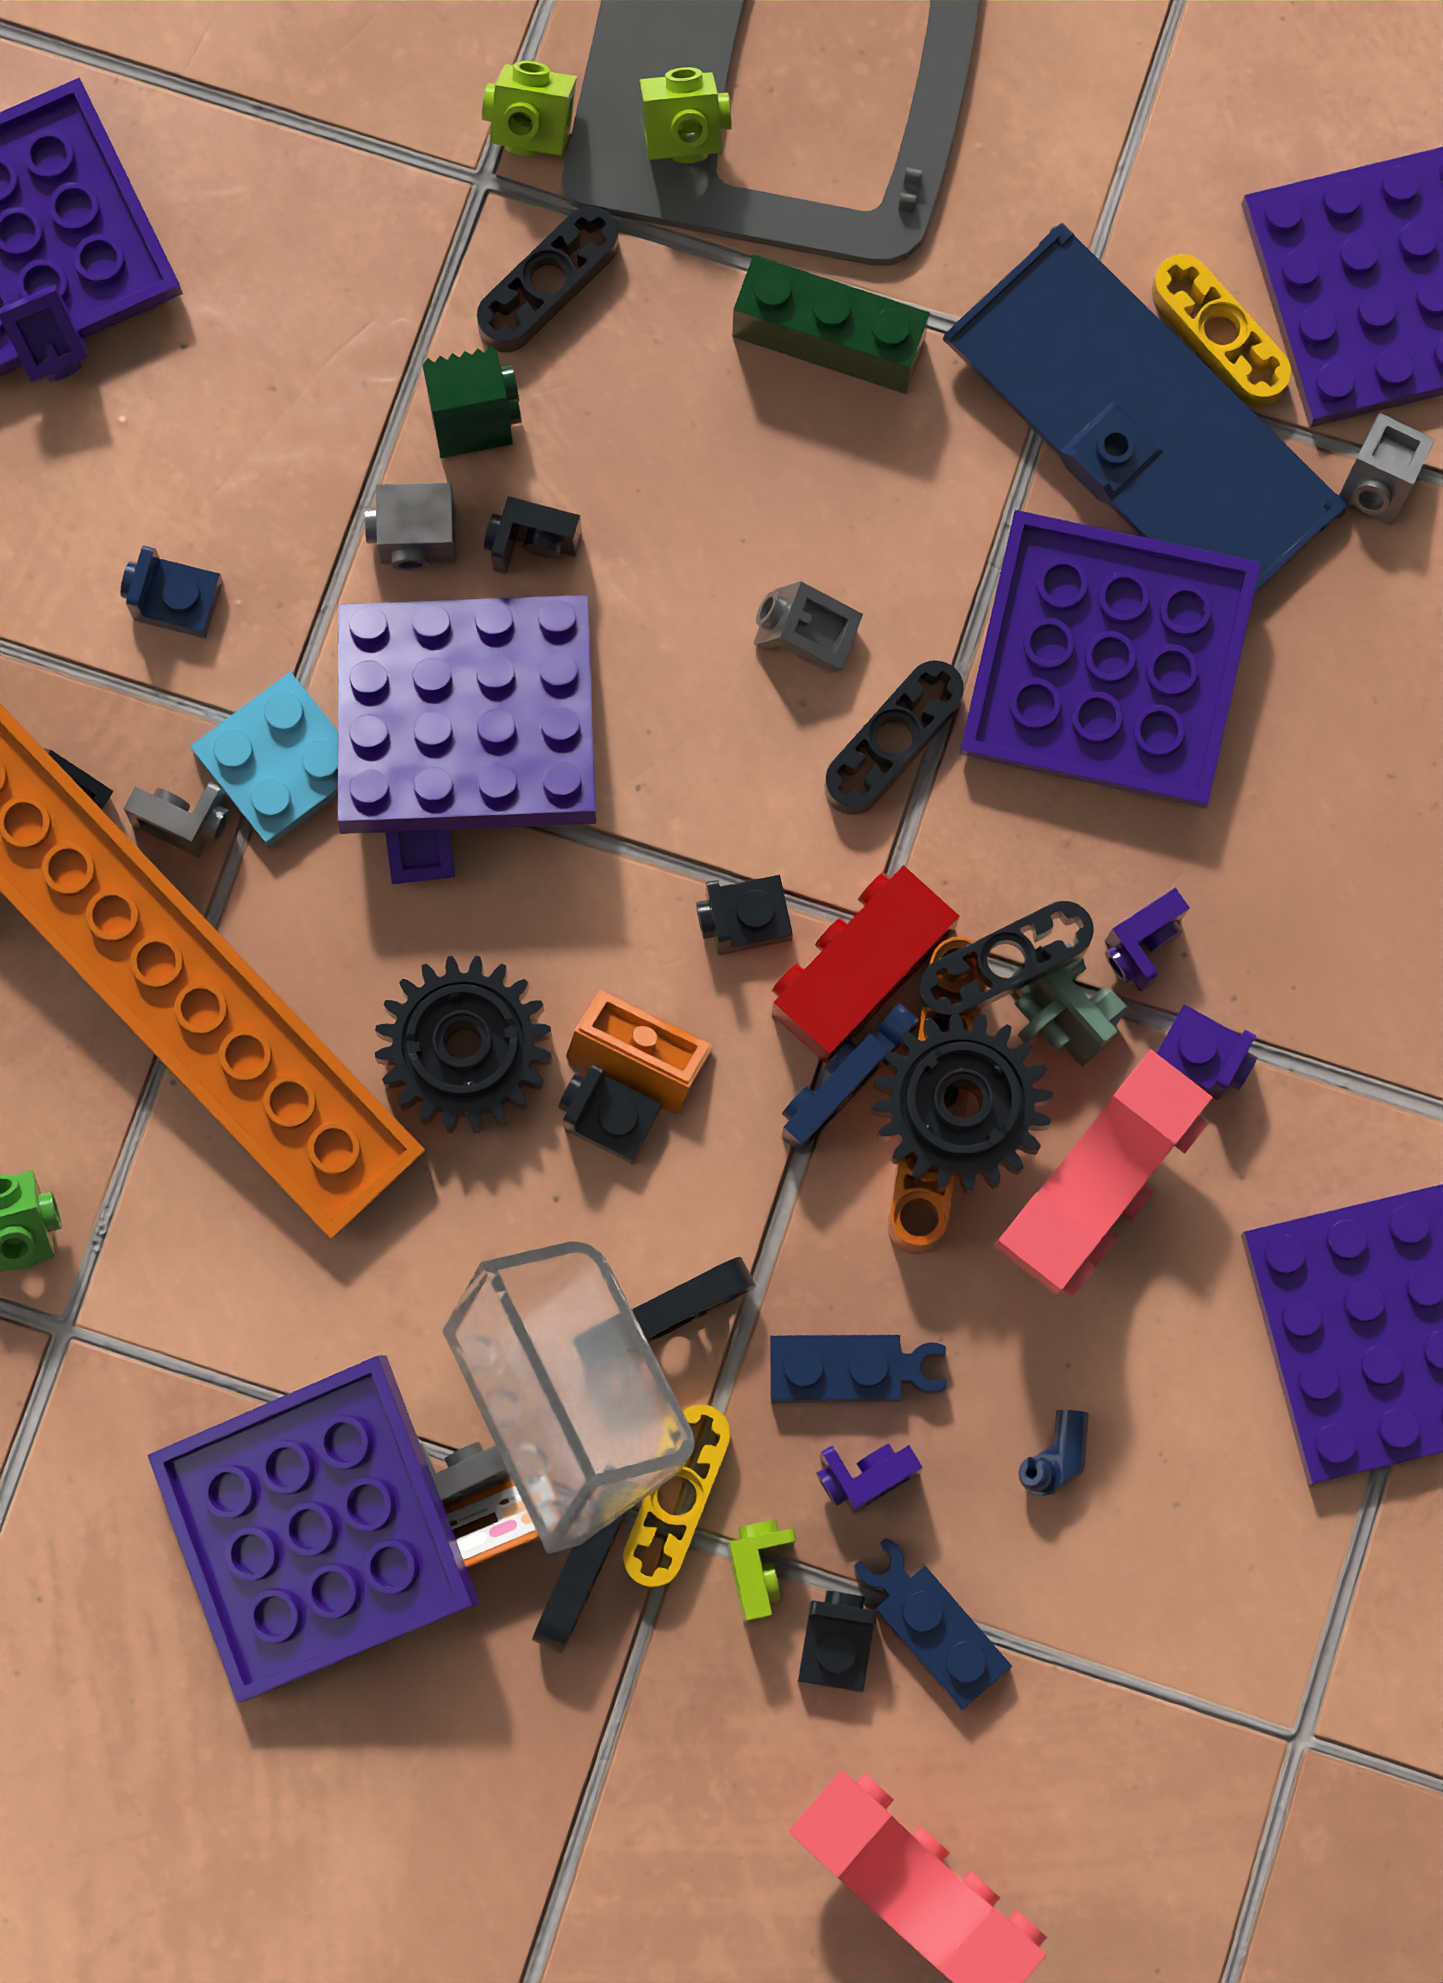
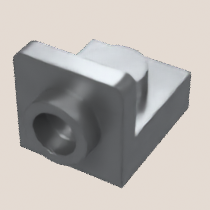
[1339,413,1435,525]
[754,581,863,673]
[123,782,230,858]
[418,1439,510,1506]

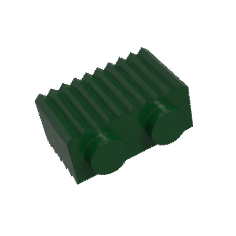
[422,346,522,458]

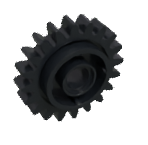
[375,956,552,1134]
[871,1012,1053,1195]

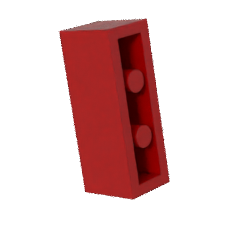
[772,865,960,1065]

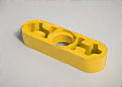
[1152,254,1291,407]
[623,1405,730,1588]

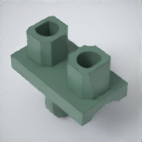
[1010,942,1127,1066]

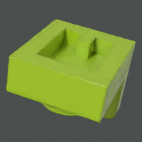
[727,1520,796,1623]

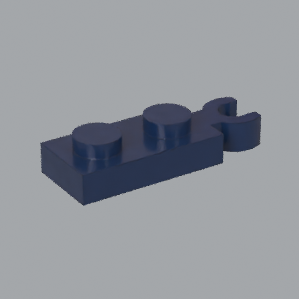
[782,1003,919,1154]
[770,1335,947,1403]
[853,1538,1012,1710]

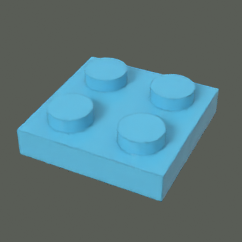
[190,671,338,848]

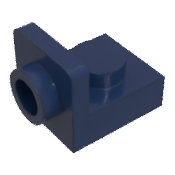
[120,545,223,639]

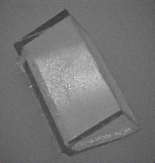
[442,1241,695,1554]

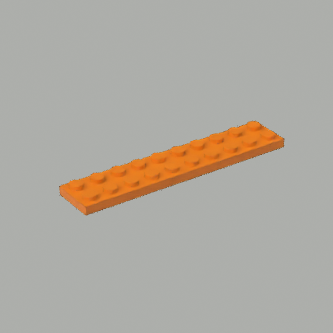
[0,704,425,1240]

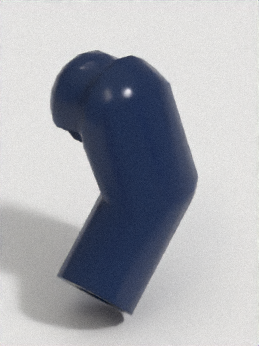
[1018,1410,1089,1497]

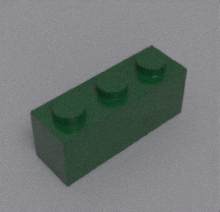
[732,254,930,394]

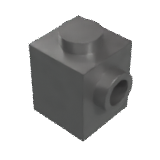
[365,482,456,571]

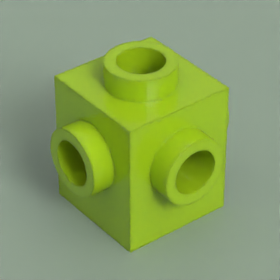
[482,61,577,156]
[640,67,732,163]

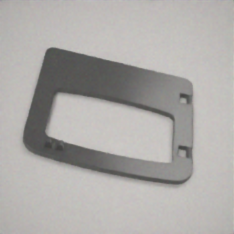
[562,0,980,265]

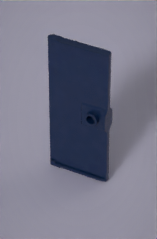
[942,222,1348,595]

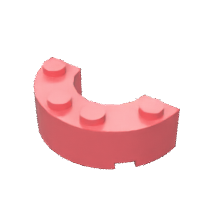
[994,1049,1213,1298]
[788,1770,1047,1983]

